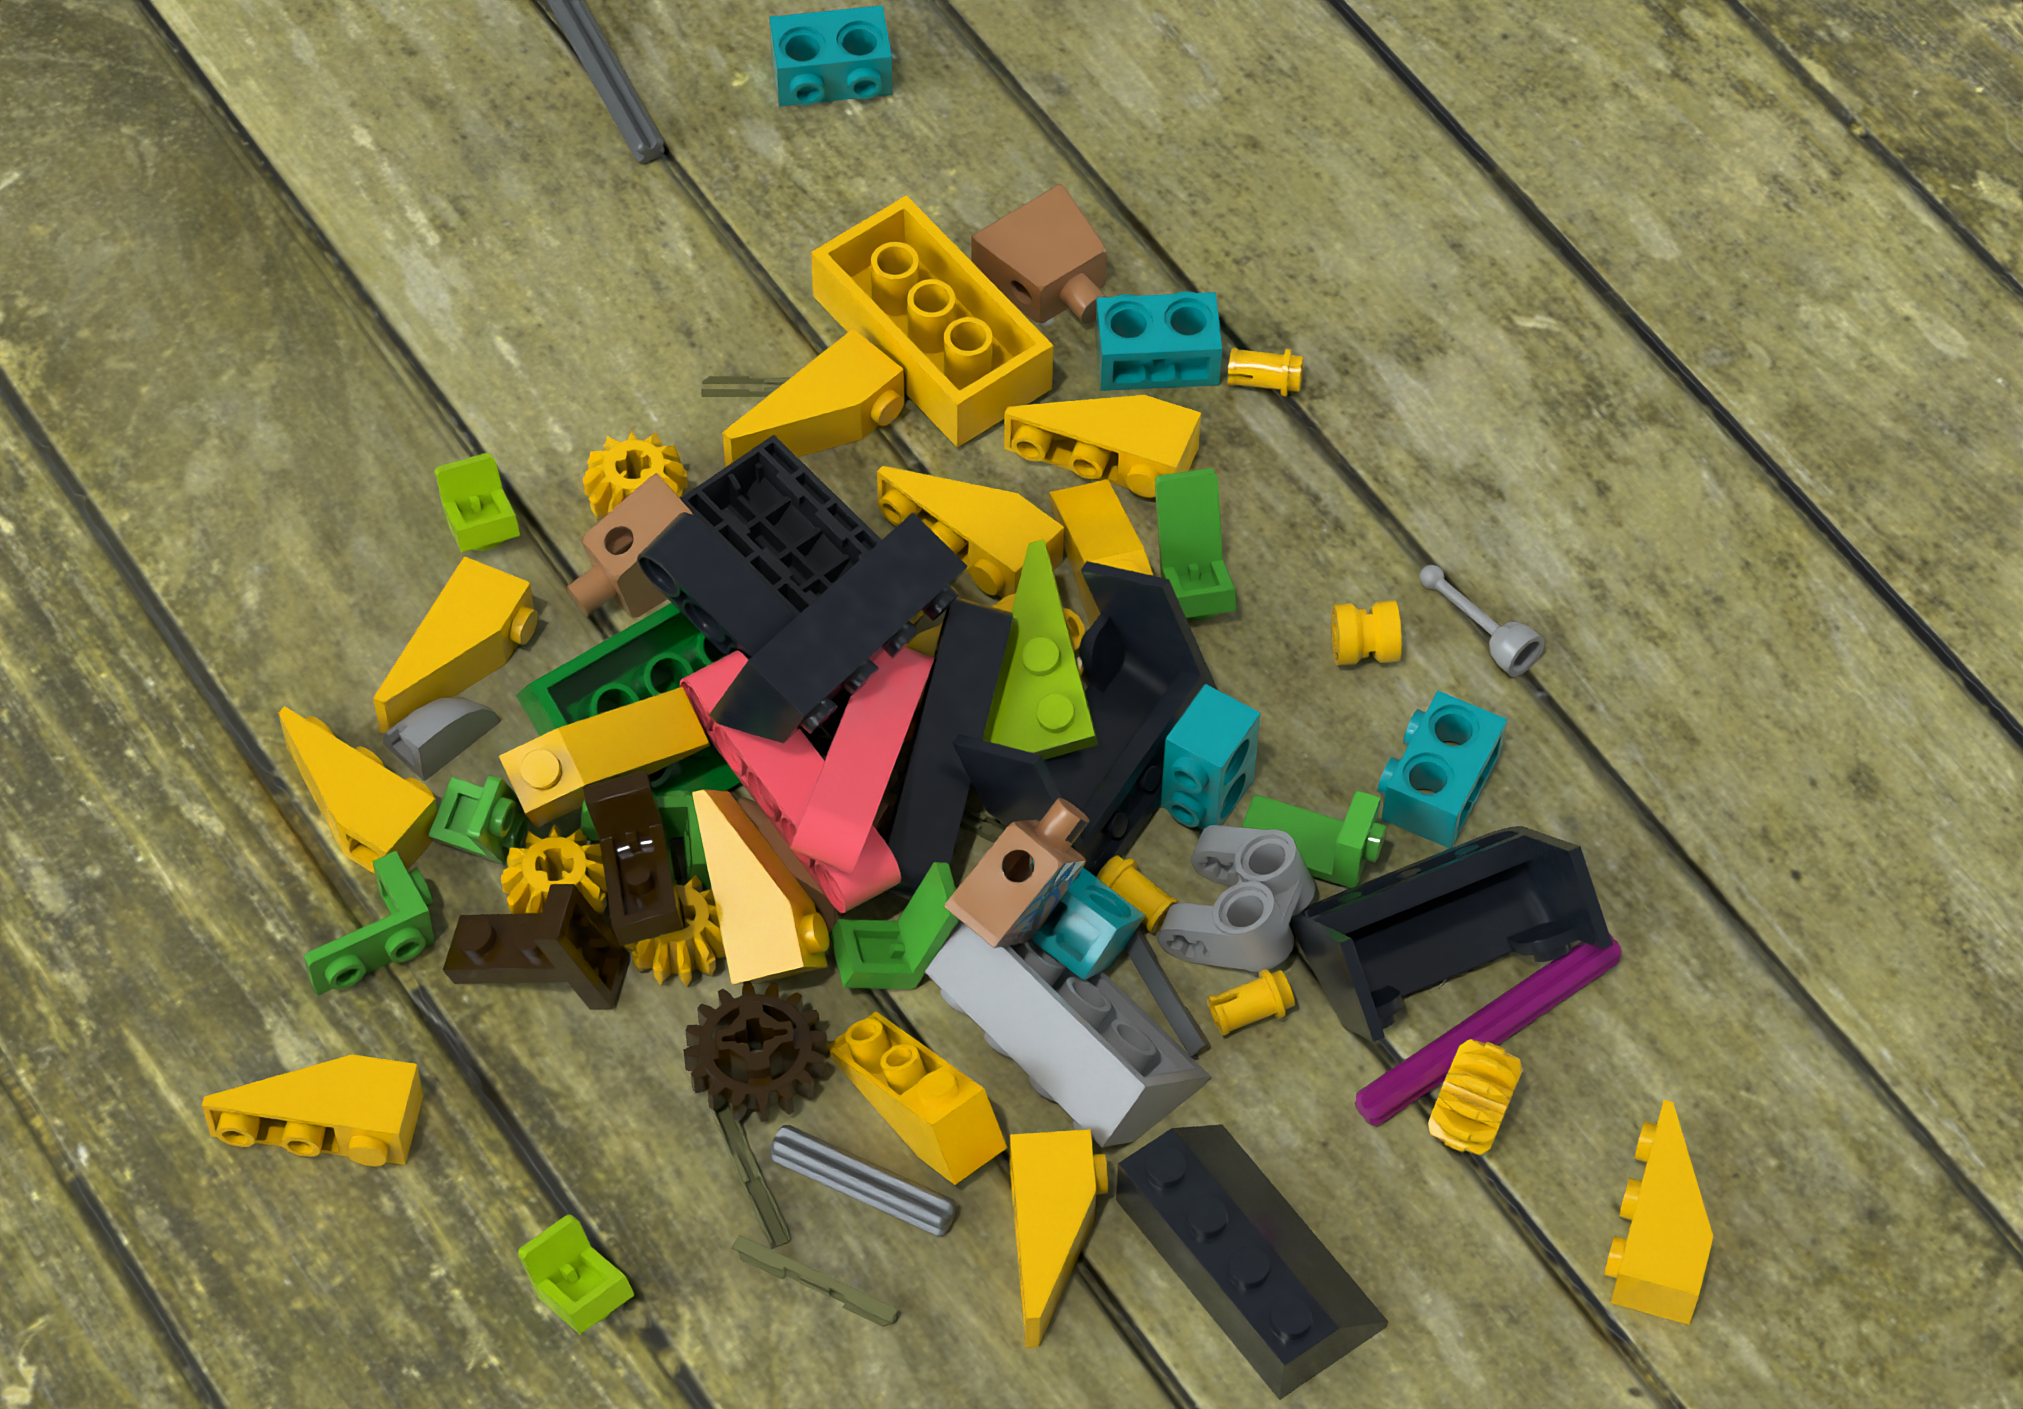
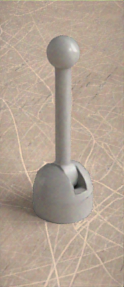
[1420,565,1545,677]

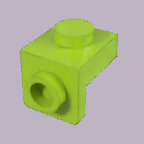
[434,453,520,553]
[518,1214,634,1335]

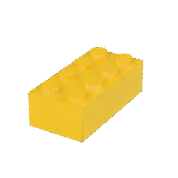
[811,195,1053,448]

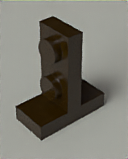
[583,770,683,946]
[443,884,629,1010]

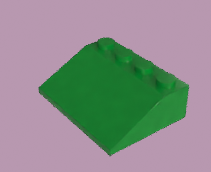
[516,603,741,796]

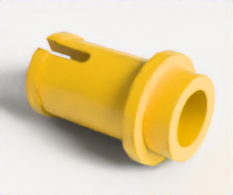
[1228,348,1304,396]
[1096,855,1179,934]
[1207,969,1295,1036]

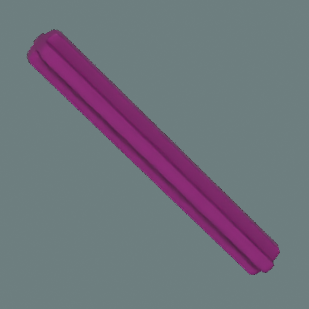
[1354,933,1622,1126]

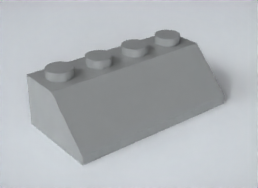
[925,921,1211,1147]

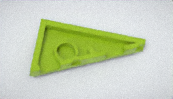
[982,539,1098,760]

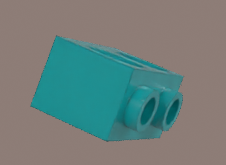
[769,5,893,107]
[1095,291,1222,391]
[1161,684,1261,829]
[1377,690,1508,849]
[1032,858,1146,980]

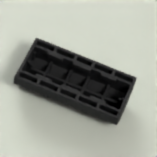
[680,435,923,626]

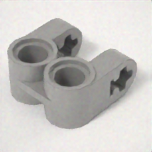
[1157,825,1316,972]

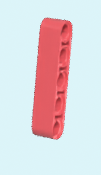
[790,646,935,874]
[680,650,901,913]

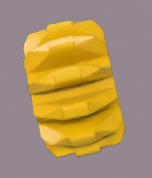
[583,429,688,519]
[501,824,607,914]
[624,875,726,987]
[1428,1039,1522,1155]

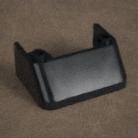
[952,561,1217,877]
[1290,826,1613,1042]

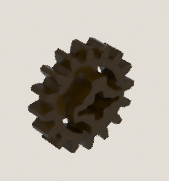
[683,981,828,1122]

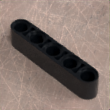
[637,512,851,757]
[883,597,1013,900]

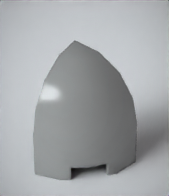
[383,697,500,782]

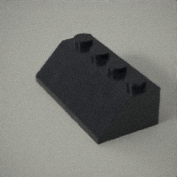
[709,513,968,743]
[1116,1124,1388,1400]

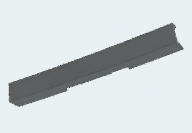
[1125,926,1208,1059]

